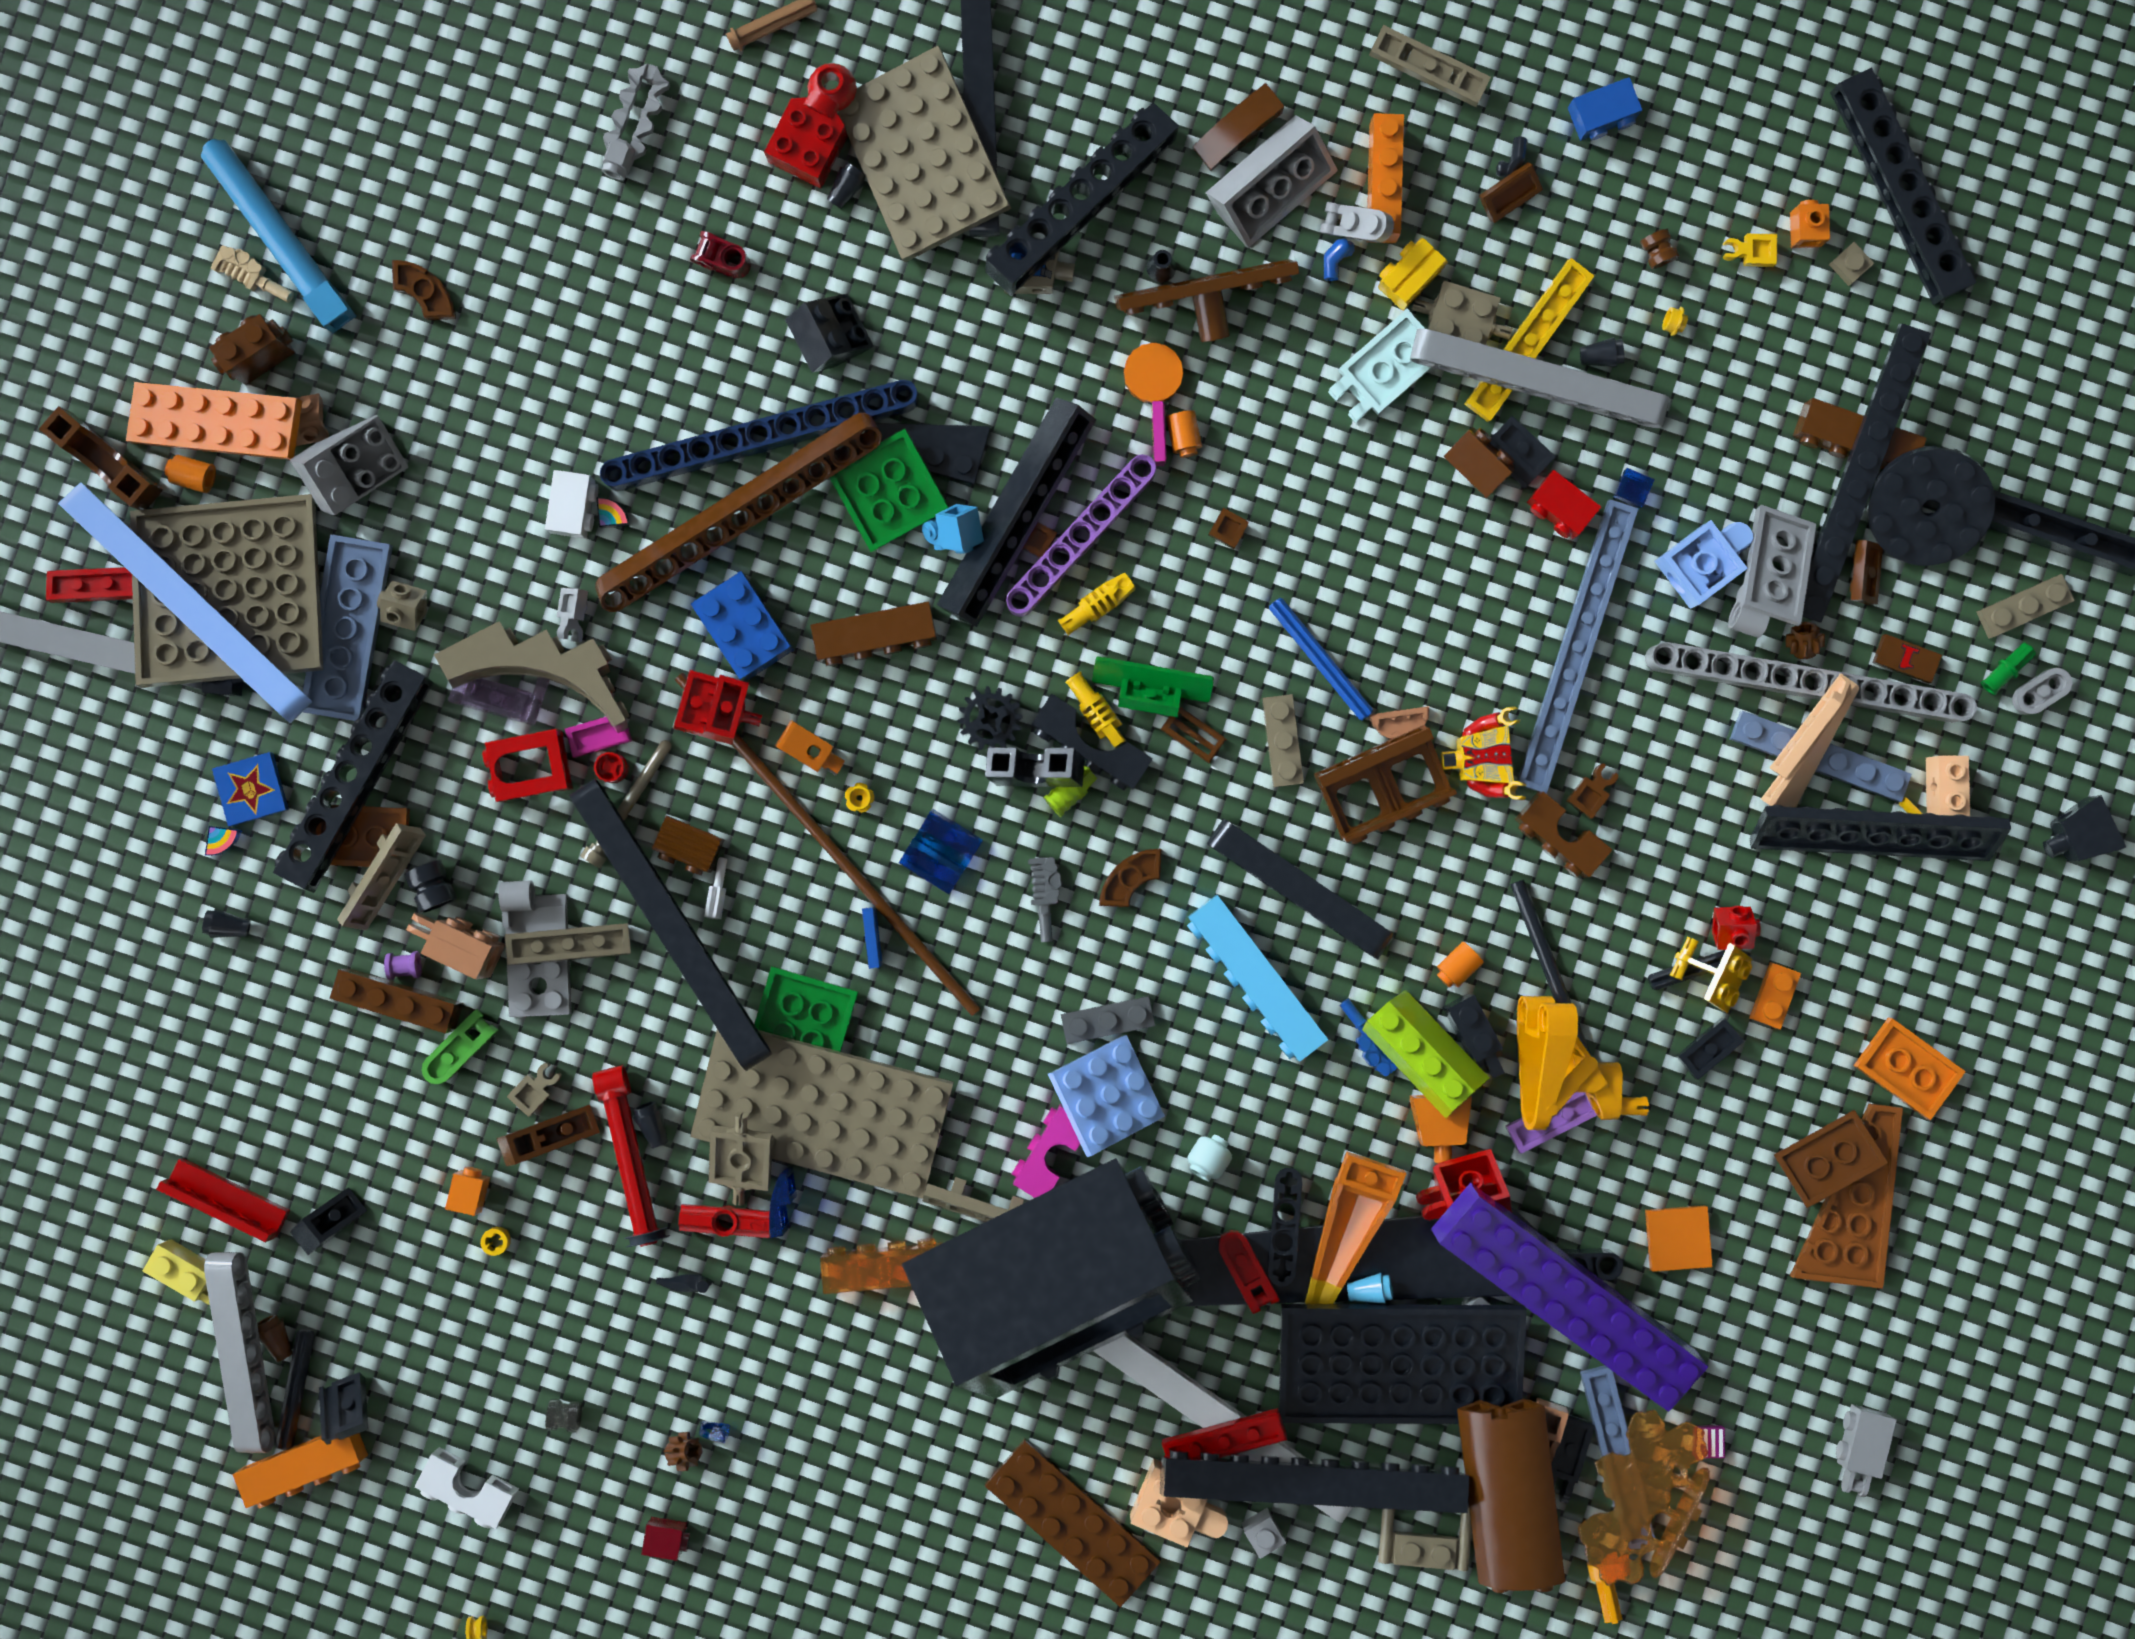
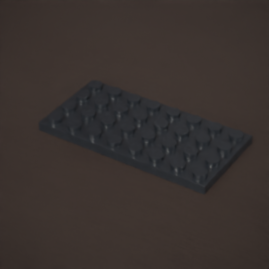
[1278,1304,1527,1424]

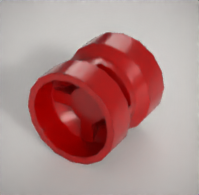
[594,752,629,783]

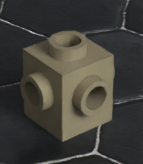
[377,581,427,631]

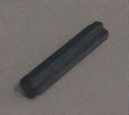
[1648,950,1726,990]

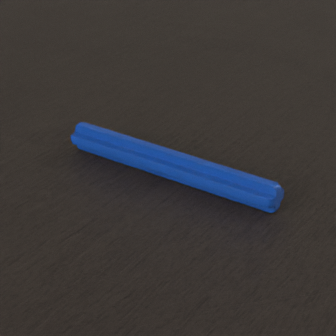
[1269,598,1373,720]

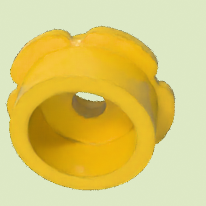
[1662,307,1688,336]
[845,783,874,813]

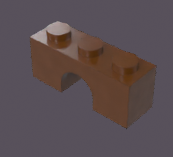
[1514,791,1612,878]

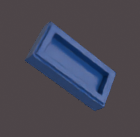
[862,907,883,969]

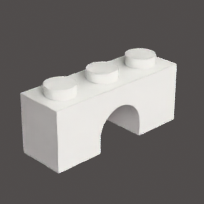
[415,1447,519,1529]

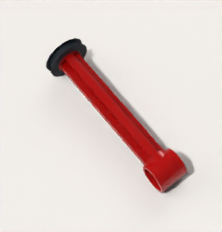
[592,1065,670,1248]

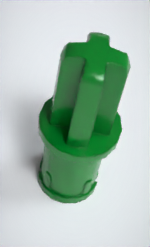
[1981,643,2036,695]

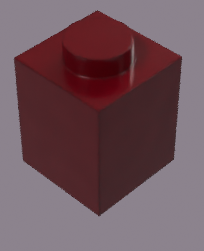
[641,1517,690,1561]

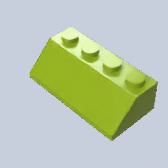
[1362,990,1490,1118]

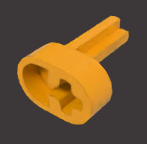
[1587,1553,1632,1624]

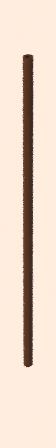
[675,672,981,1016]

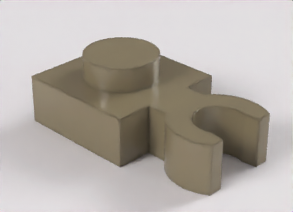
[507,1062,562,1117]

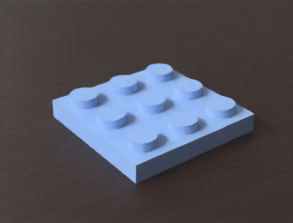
[1048,1035,1165,1157]

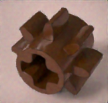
[1786,622,1825,659]
[664,1432,703,1471]

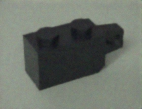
[1442,993,1505,1078]

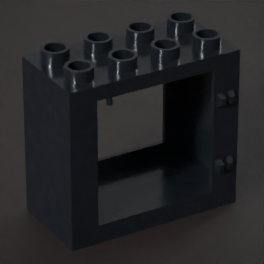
[902,1158,1201,1398]

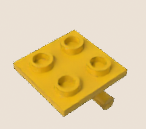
[1670,937,1752,1013]

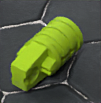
[1043,766,1097,817]

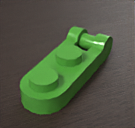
[421,1009,499,1084]

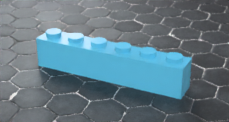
[1187,895,1328,1062]

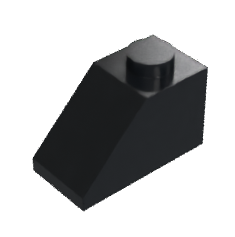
[290,1187,367,1255]

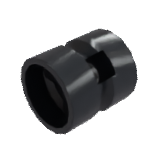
[404,859,457,914]

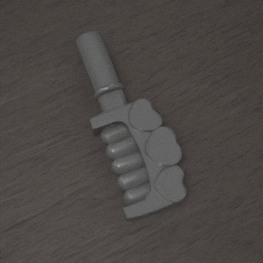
[1028,857,1062,942]

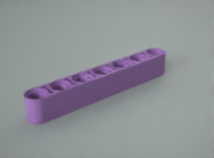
[1006,454,1156,617]

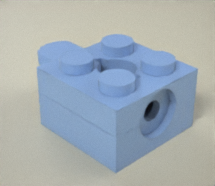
[1654,520,1753,609]

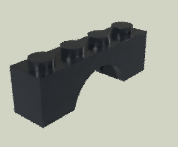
[1032,693,1153,791]

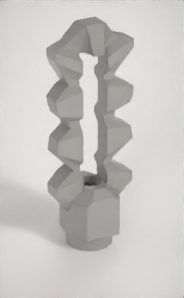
[602,64,670,181]

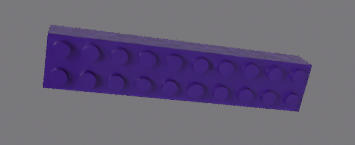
[1431,1182,1708,1412]

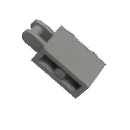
[1836,1404,1897,1497]

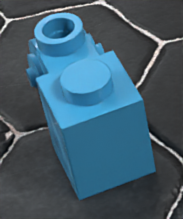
[922,504,984,554]

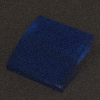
[898,809,983,894]
[769,1166,797,1238]

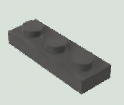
[1061,996,1155,1044]

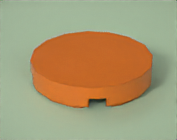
[1124,343,1183,403]

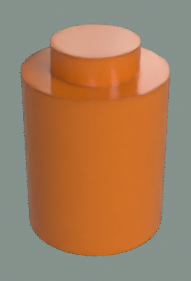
[1166,410,1202,458]
[165,454,216,493]
[1437,941,1484,988]

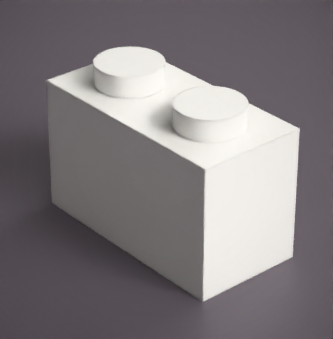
[545,470,598,539]

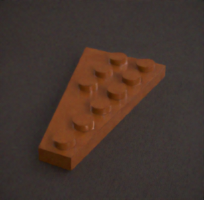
[1790,1103,1903,1289]

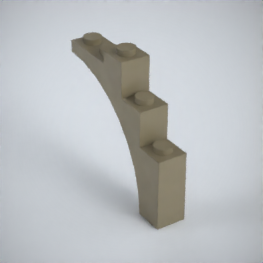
[434,621,630,733]

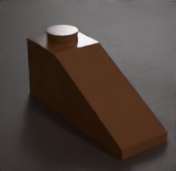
[496,1104,600,1167]

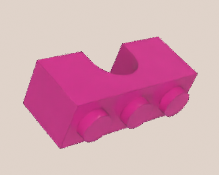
[1011,1104,1080,1198]

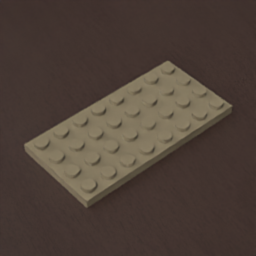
[690,1029,954,1199]

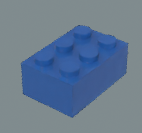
[691,571,794,682]

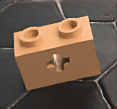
[1926,756,1970,816]

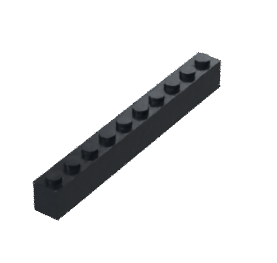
[1160,1450,1469,1513]

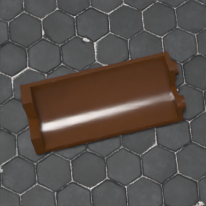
[1457,1399,1566,1593]

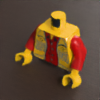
[1441,707,1527,801]

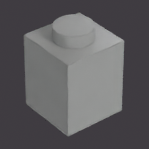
[1242,1507,1286,1559]

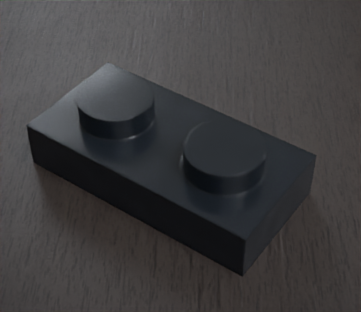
[1676,1018,1744,1080]

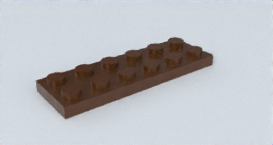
[985,1438,1161,1608]

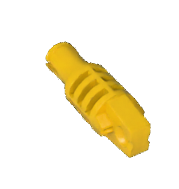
[1058,573,1136,636]
[1065,671,1126,748]

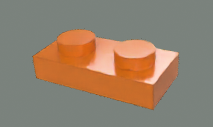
[1749,962,1801,1030]

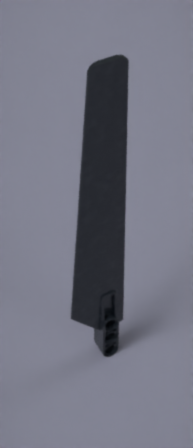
[1179,1206,1623,1307]

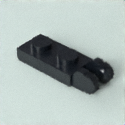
[1551,1415,1595,1504]

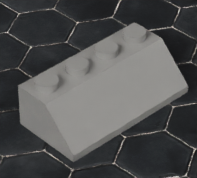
[1205,115,1338,248]

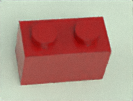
[1526,470,1601,539]

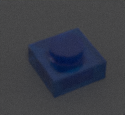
[1613,468,1655,509]

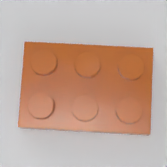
[1853,1017,1966,1120]

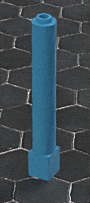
[201,139,356,334]

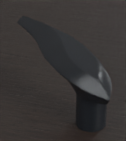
[656,1274,714,1293]

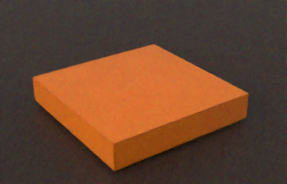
[1645,1205,1712,1272]

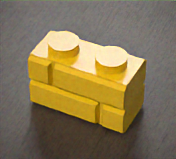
[1378,238,1448,311]

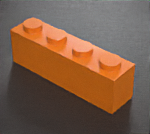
[1366,113,1404,243]
[232,1433,368,1509]

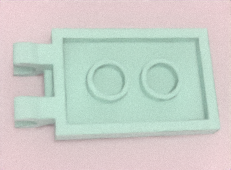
[1328,309,1431,423]

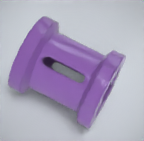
[384,951,422,980]

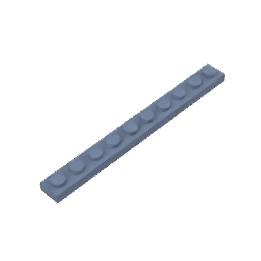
[1517,499,1638,793]

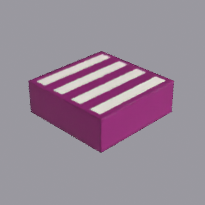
[1692,1425,1725,1458]

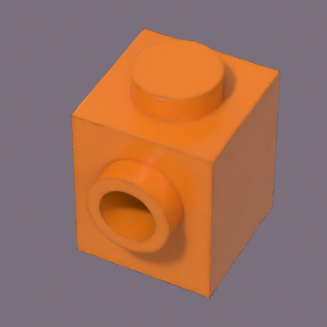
[1790,200,1830,248]
[445,1167,490,1216]

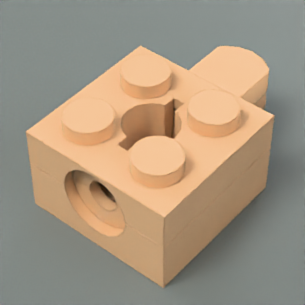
[1130,1458,1228,1547]

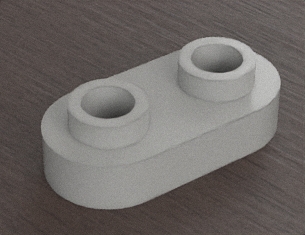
[2012,668,2072,715]

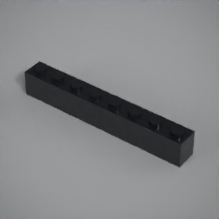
[937,397,1097,627]

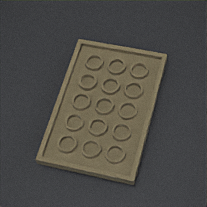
[838,46,1011,262]

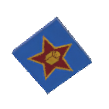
[212,752,289,827]

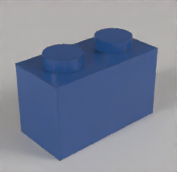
[1568,77,1642,141]

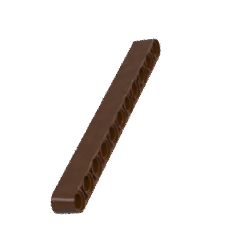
[595,412,882,612]

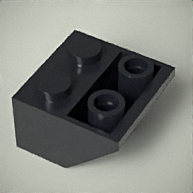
[785,294,874,373]

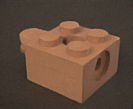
[406,912,506,980]

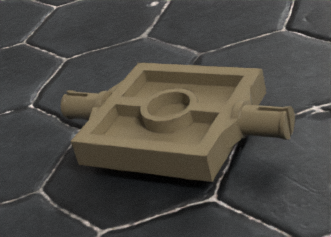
[1412,281,1513,345]
[709,1111,773,1206]

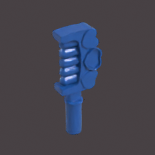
[1339,998,1398,1076]

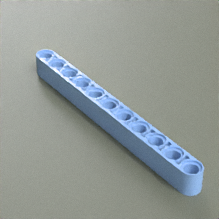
[58,482,312,723]

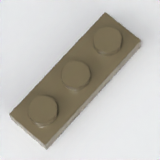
[1976,574,2075,639]
[1262,694,1304,787]

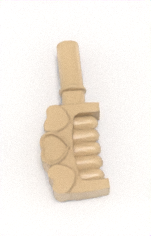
[211,245,294,303]

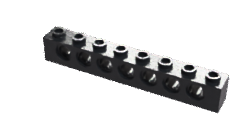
[1830,67,1977,305]
[985,102,1179,296]
[273,660,434,893]

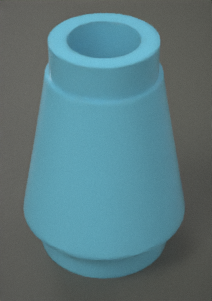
[1347,1273,1393,1303]

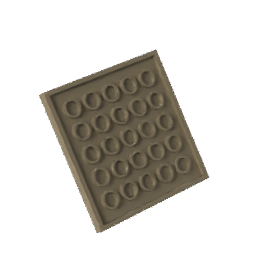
[130,494,324,688]

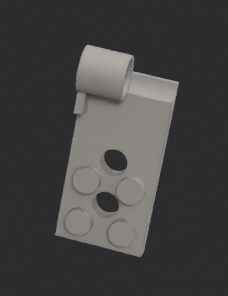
[1728,505,1816,638]
[499,880,572,1017]

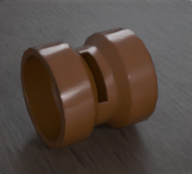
[1640,228,1680,269]

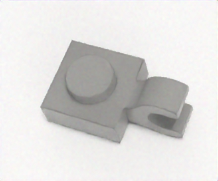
[557,588,588,642]

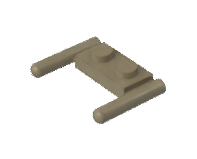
[1378,1502,1472,1571]

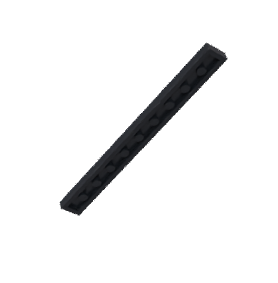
[1802,323,1931,623]

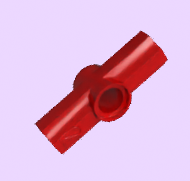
[678,1204,773,1238]

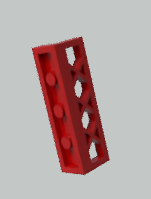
[156,1158,290,1243]

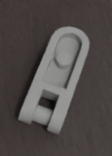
[1320,202,1394,243]

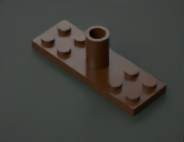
[1114,259,1299,342]

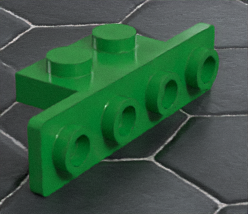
[1092,656,1214,717]

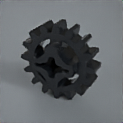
[957,686,1023,751]

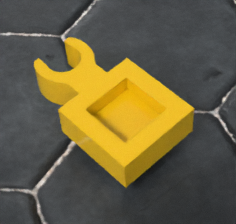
[1723,233,1777,267]

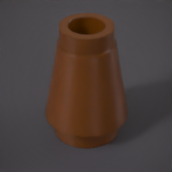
[257,1314,293,1362]

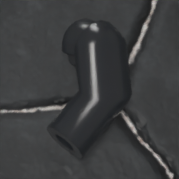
[1495,136,1528,177]

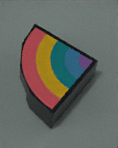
[596,497,631,529]

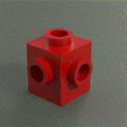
[1712,906,1761,950]

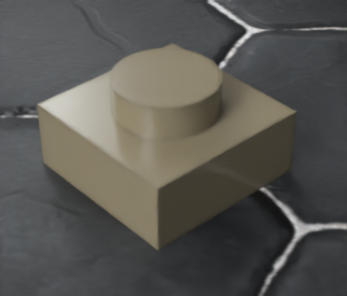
[1829,242,1874,286]

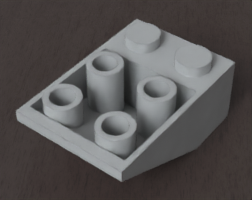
[290,415,408,515]

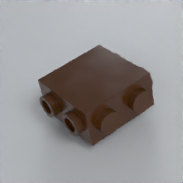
[209,314,296,385]

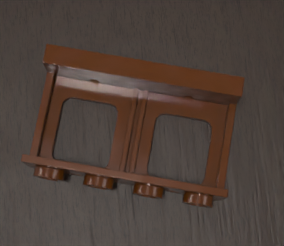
[1314,725,1457,844]

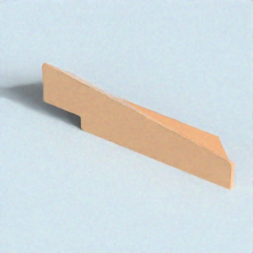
[1761,673,1859,807]

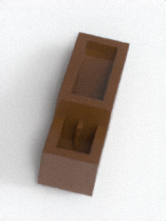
[1193,83,1284,171]

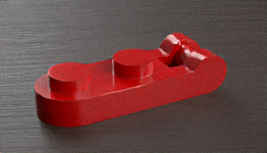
[1218,1230,1280,1314]

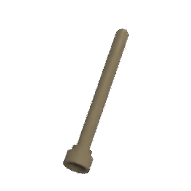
[580,740,671,869]

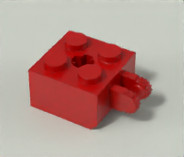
[1416,1149,1512,1221]

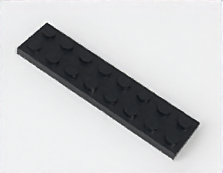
[1750,805,2011,861]

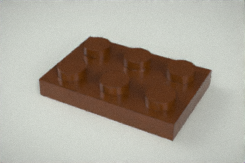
[1774,1110,1888,1208]

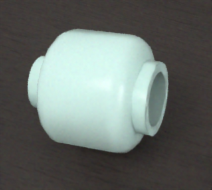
[1187,1134,1232,1182]

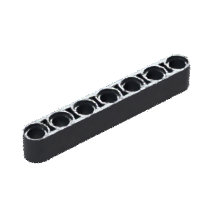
[1206,819,1395,960]

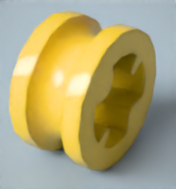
[480,1227,511,1256]
[465,1616,488,1639]

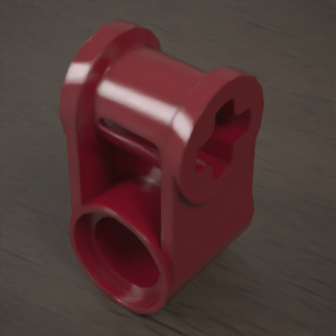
[690,231,751,278]

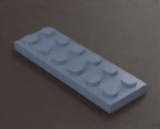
[303,534,393,721]

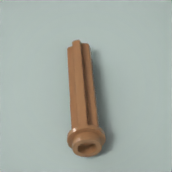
[726,0,817,51]

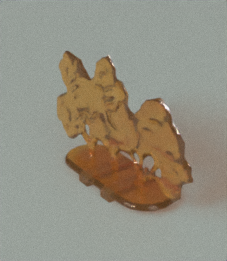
[1577,1410,1710,1586]

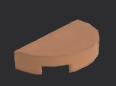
[1369,706,1429,740]

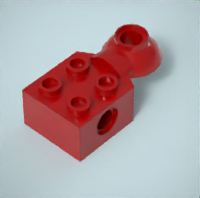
[764,63,857,189]

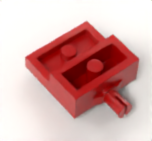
[673,670,762,745]

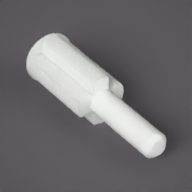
[704,857,727,919]

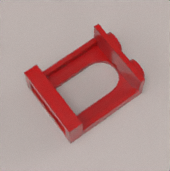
[482,729,573,803]

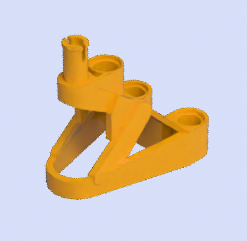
[1517,996,1649,1130]

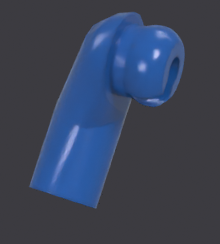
[1324,238,1355,281]

